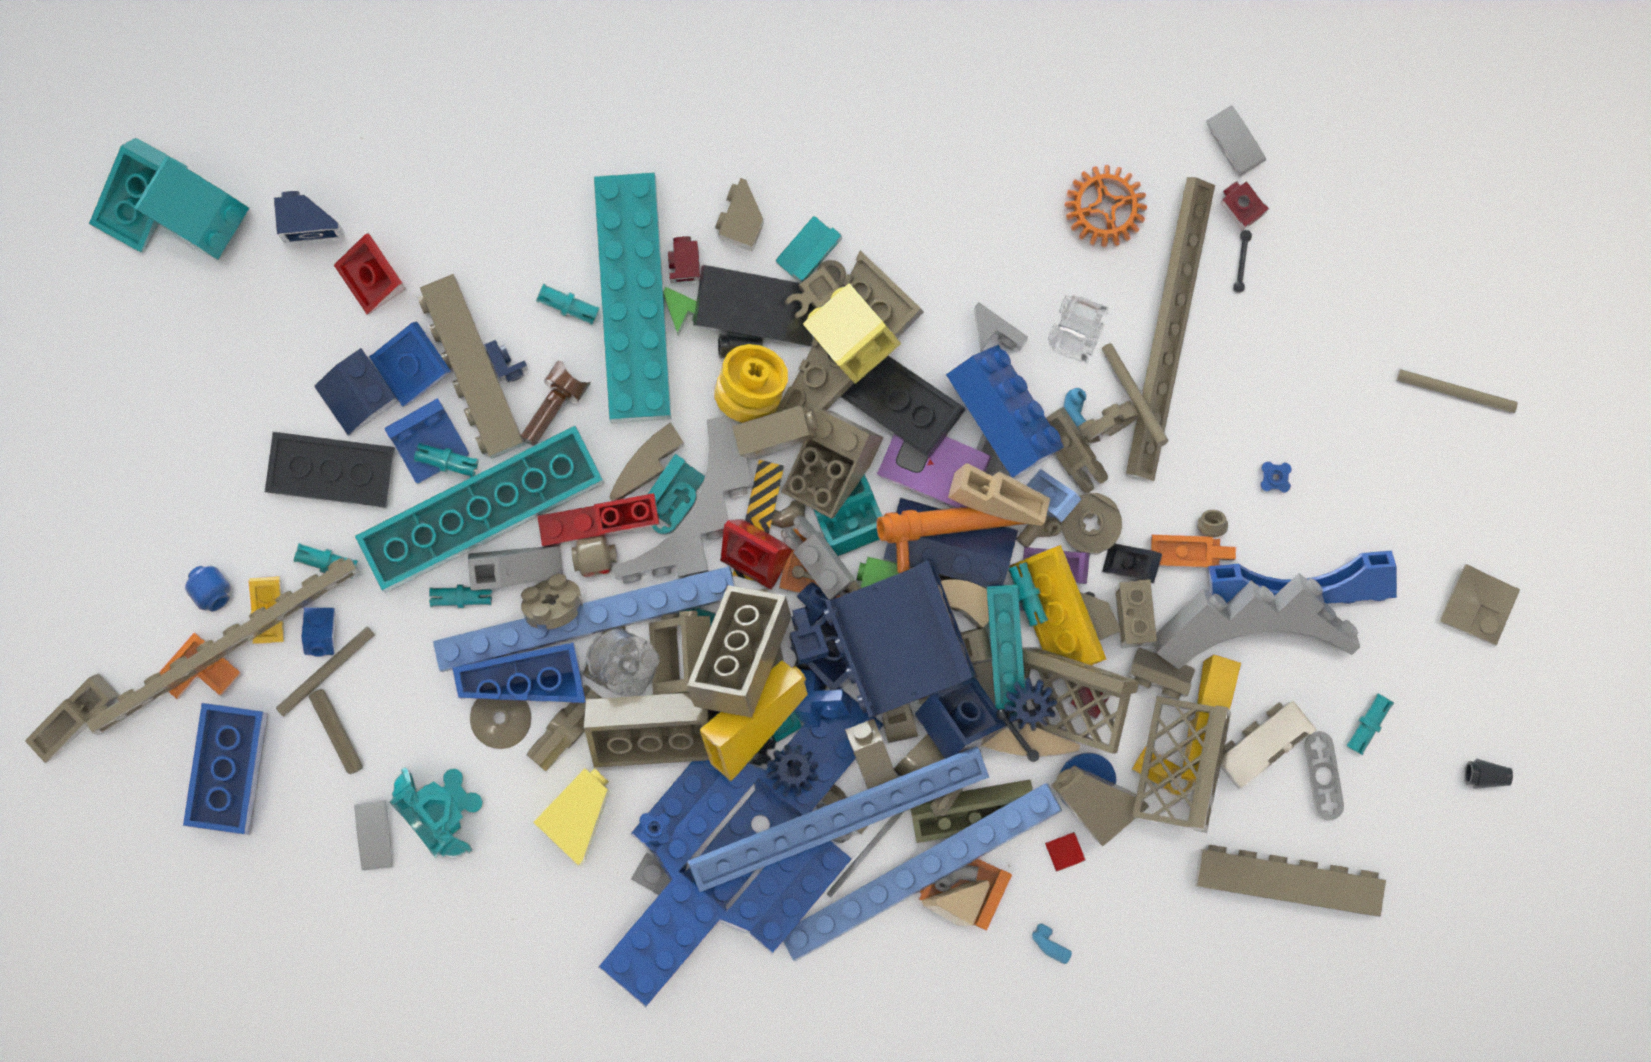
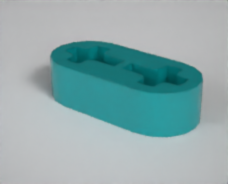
[651,482,697,535]

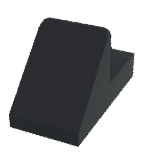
[1102,543,1162,584]

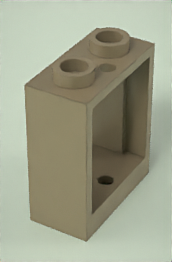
[1115,580,1157,648]
[649,611,711,695]

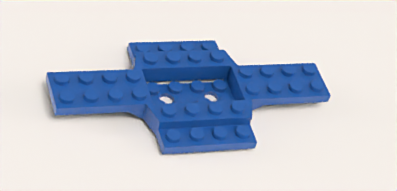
[598,687,884,1008]

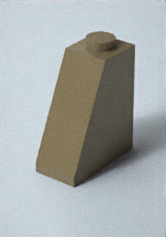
[732,405,818,459]
[845,719,897,790]
[1051,765,1150,846]

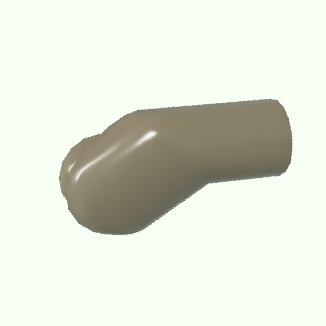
[771,500,806,529]
[1016,517,1062,548]

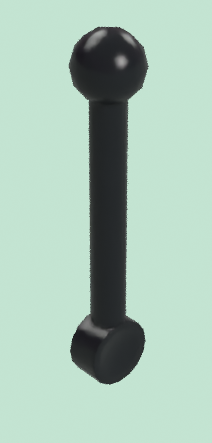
[1233,230,1252,293]
[996,708,1040,762]

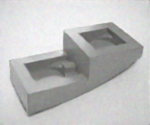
[1206,105,1266,176]
[354,801,393,870]

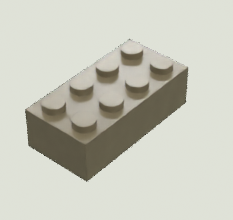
[687,585,792,718]
[584,693,714,768]

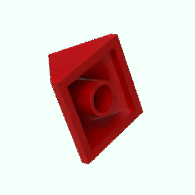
[334,233,406,315]
[720,519,793,590]

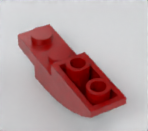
[537,493,660,546]

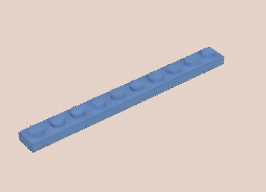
[433,566,735,672]
[688,746,989,892]
[783,783,1063,961]

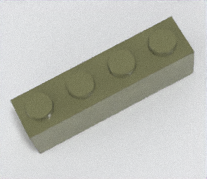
[911,779,1033,843]

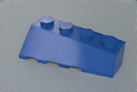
[452,642,586,703]

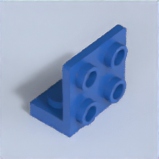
[384,398,469,484]

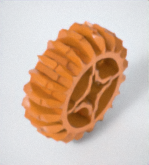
[1064,165,1147,248]

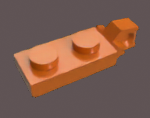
[1151,534,1236,568]

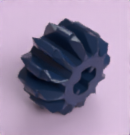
[1004,678,1057,731]
[766,744,819,797]

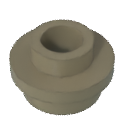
[1197,509,1228,537]

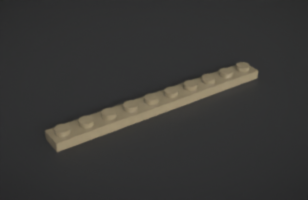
[1126,177,1215,481]
[86,558,360,735]

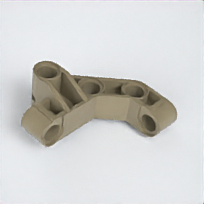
[882,627,992,743]

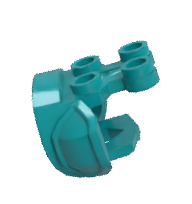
[389,767,483,859]

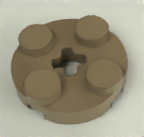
[1078,401,1140,445]
[1061,493,1122,555]
[521,574,583,629]

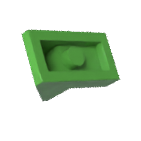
[663,287,696,336]

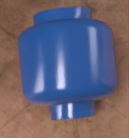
[185,566,231,612]

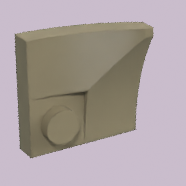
[1439,564,1520,646]

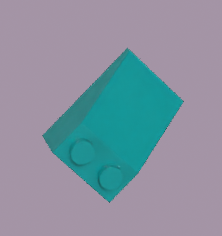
[89,138,188,252]
[134,156,249,260]

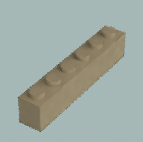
[417,274,525,459]
[1194,845,1386,917]

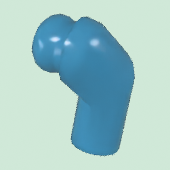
[1063,388,1087,428]
[1032,923,1072,964]

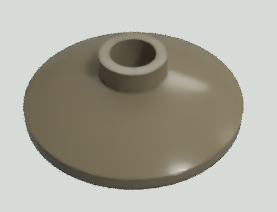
[470,699,531,749]

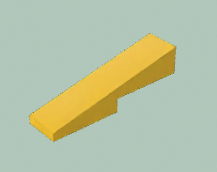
[1181,654,1241,783]

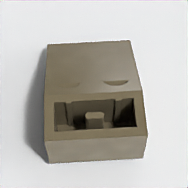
[781,409,884,518]

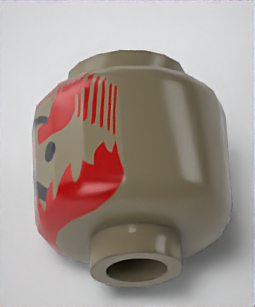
[571,536,618,578]

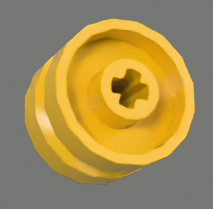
[714,344,788,423]

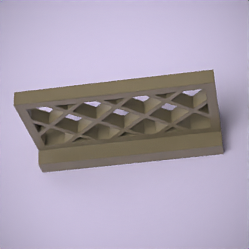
[1017,647,1139,754]
[1132,696,1231,833]

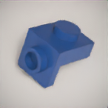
[301,607,336,657]

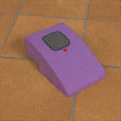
[877,435,992,508]

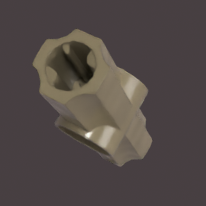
[526,685,602,772]

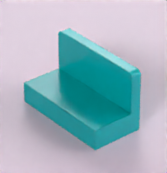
[776,216,842,283]
[648,453,705,526]

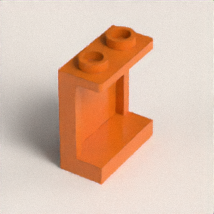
[919,859,1012,931]

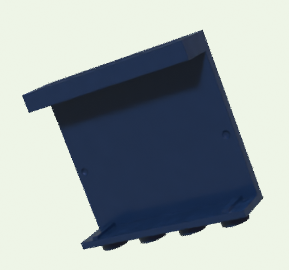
[824,561,977,717]

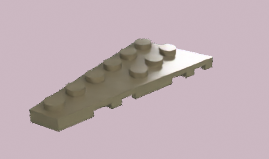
[775,250,924,415]

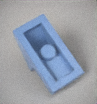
[1026,469,1081,522]

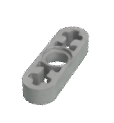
[1304,731,1344,820]

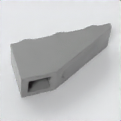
[468,545,563,590]

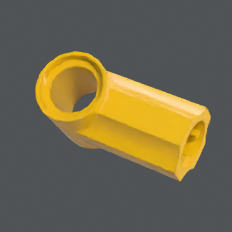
[1132,746,1193,796]

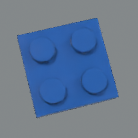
[369,321,451,407]

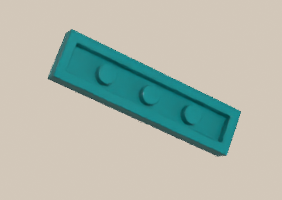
[986,584,1026,710]

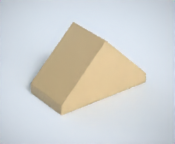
[922,880,990,926]

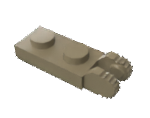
[1046,407,1108,494]

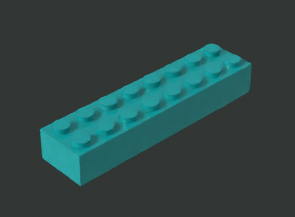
[594,172,672,423]
[355,425,604,593]

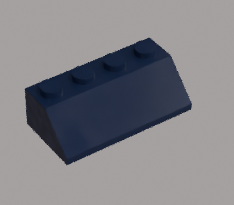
[883,497,1018,587]

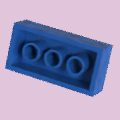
[946,344,1064,478]
[183,703,267,835]

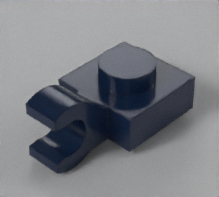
[789,607,829,665]

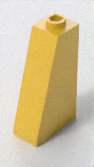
[700,660,808,781]

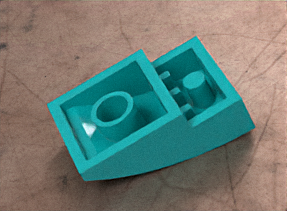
[812,474,883,556]

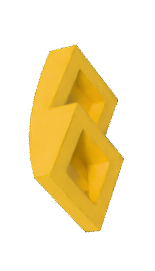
[248,576,284,644]

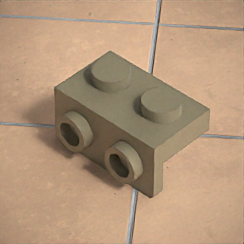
[1127,647,1195,700]

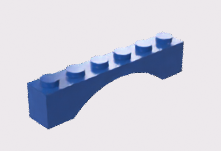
[1208,550,1397,604]

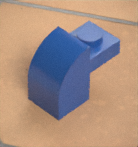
[794,670,852,727]

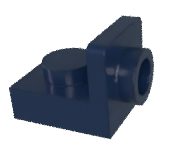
[484,340,528,383]
[794,582,829,631]

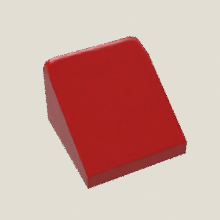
[1045,832,1086,872]

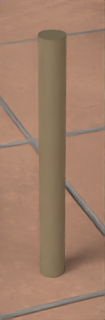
[1102,343,1169,447]
[1396,369,1518,413]
[276,626,375,717]

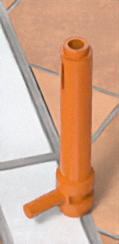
[877,507,1027,573]

